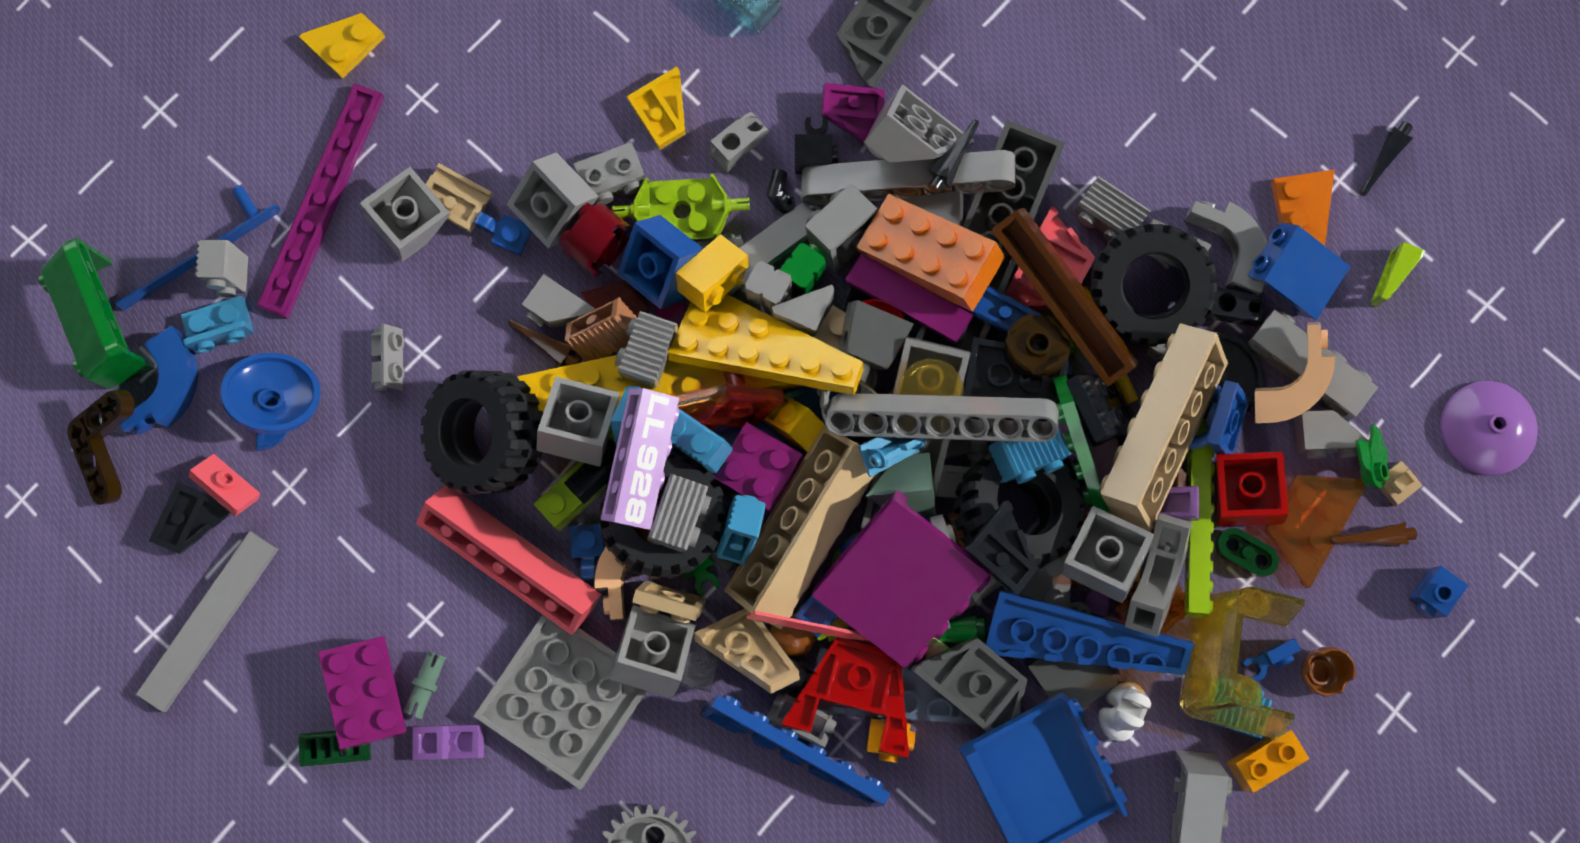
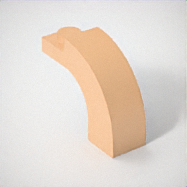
[1255,322,1335,423]
[595,523,659,622]

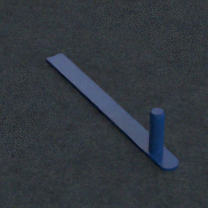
[115,185,280,311]

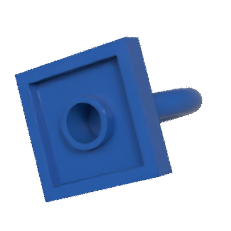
[1189,380,1250,454]

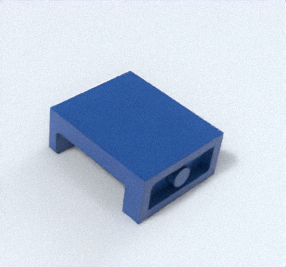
[1248,223,1351,320]

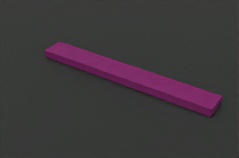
[256,83,384,319]

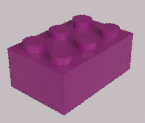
[318,636,407,751]

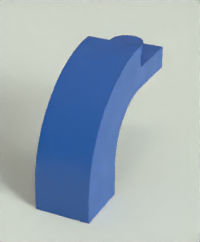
[120,326,198,435]

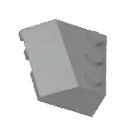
[864,84,975,163]

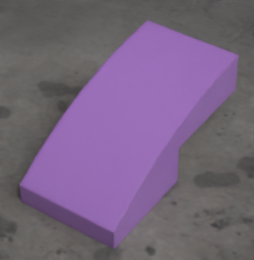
[412,725,484,760]

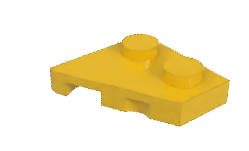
[627,66,686,150]

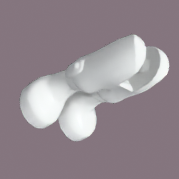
[1098,681,1151,742]

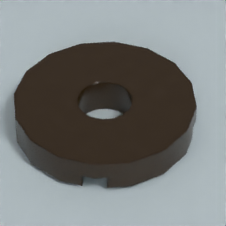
[1005,314,1071,377]

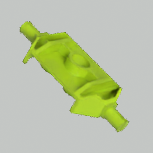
[612,174,750,240]

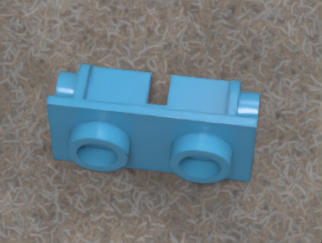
[858,437,927,477]

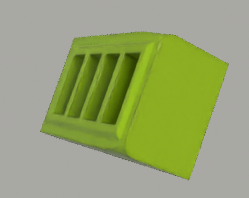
[1371,242,1425,307]

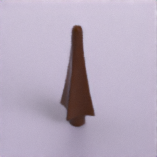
[508,319,582,367]
[1330,522,1417,547]

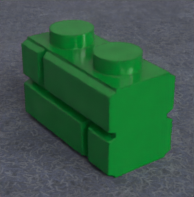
[780,243,826,298]

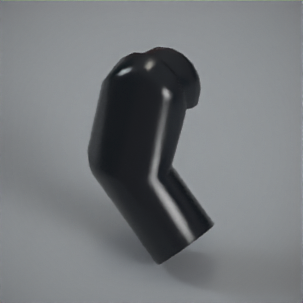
[766,169,796,213]

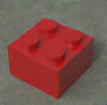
[1213,452,1289,526]

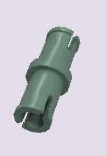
[403,651,447,719]

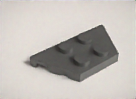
[836,0,933,88]
[911,636,1027,732]

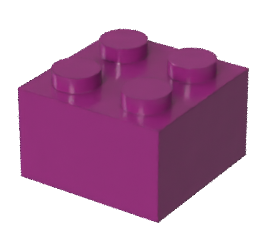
[714,422,803,515]

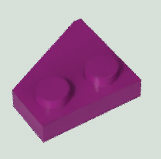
[821,83,885,144]

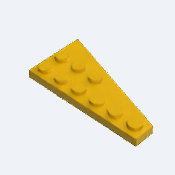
[668,294,864,395]

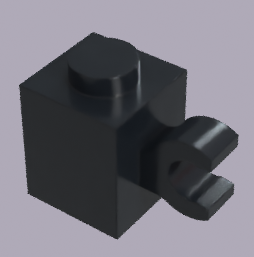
[795,117,838,174]

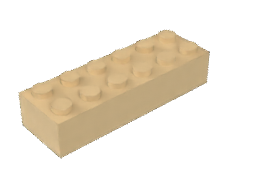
[1100,323,1228,532]
[724,425,877,629]

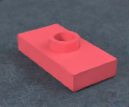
[188,454,260,517]

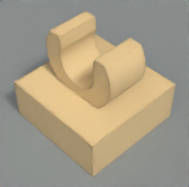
[1379,461,1423,506]

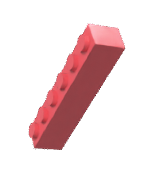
[416,486,602,635]

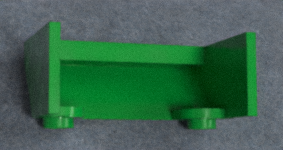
[38,237,155,389]

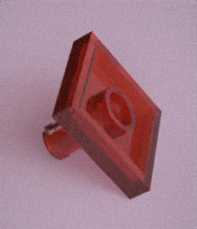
[695,371,784,428]

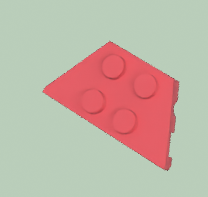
[1005,206,1095,312]

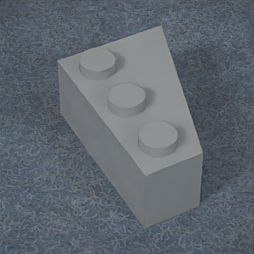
[1171,750,1232,843]

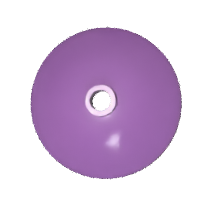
[1440,381,1538,475]

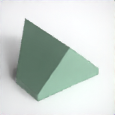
[866,452,937,519]

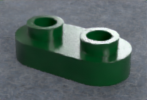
[1215,528,1279,577]

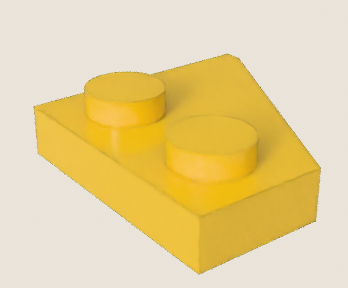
[299,13,385,79]

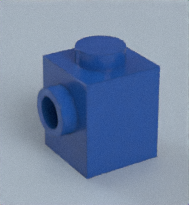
[1409,566,1469,619]

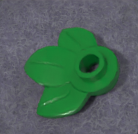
[1355,424,1389,489]

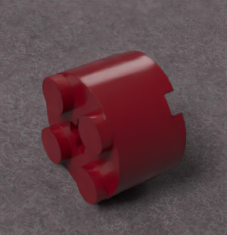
[559,203,633,276]

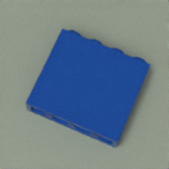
[958,692,1128,843]

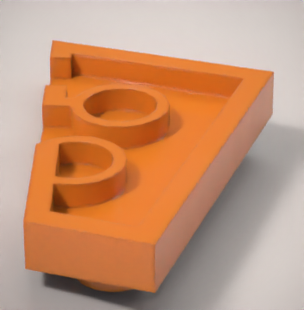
[1270,169,1335,246]

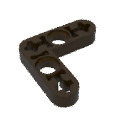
[67,390,135,505]

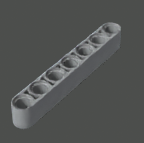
[801,150,1015,205]
[825,393,1059,442]

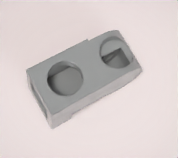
[709,112,769,173]

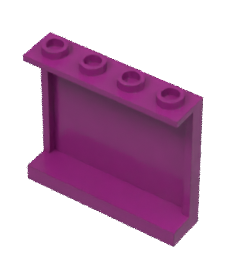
[812,489,991,668]

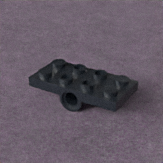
[1065,375,1136,447]

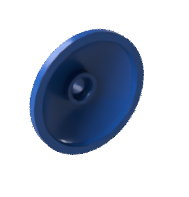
[221,353,320,434]

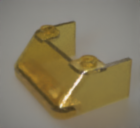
[1180,587,1305,739]

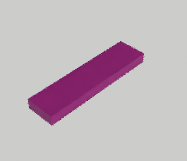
[845,253,973,344]

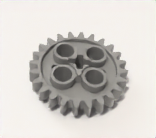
[602,804,699,843]

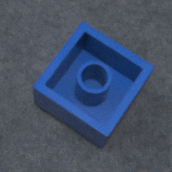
[617,215,703,309]

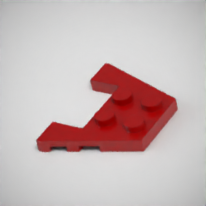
[782,637,909,759]

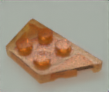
[1264,475,1366,589]

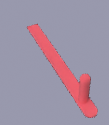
[747,611,873,644]

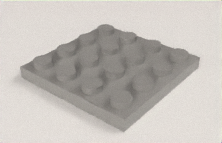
[473,615,648,790]

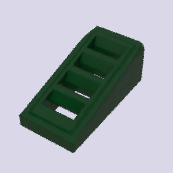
[298,730,371,767]

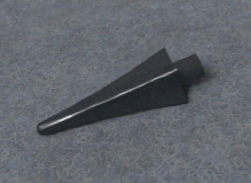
[928,119,979,193]
[1360,121,1413,196]

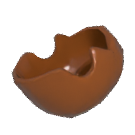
[769,606,817,658]
[1301,647,1356,697]

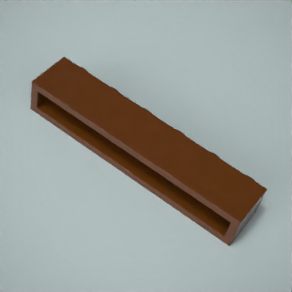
[991,208,1139,387]

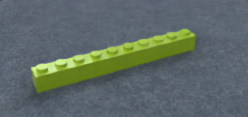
[1184,419,1215,619]

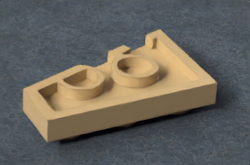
[693,608,800,694]

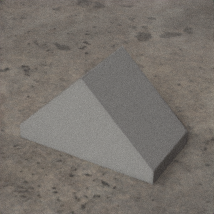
[771,285,835,337]

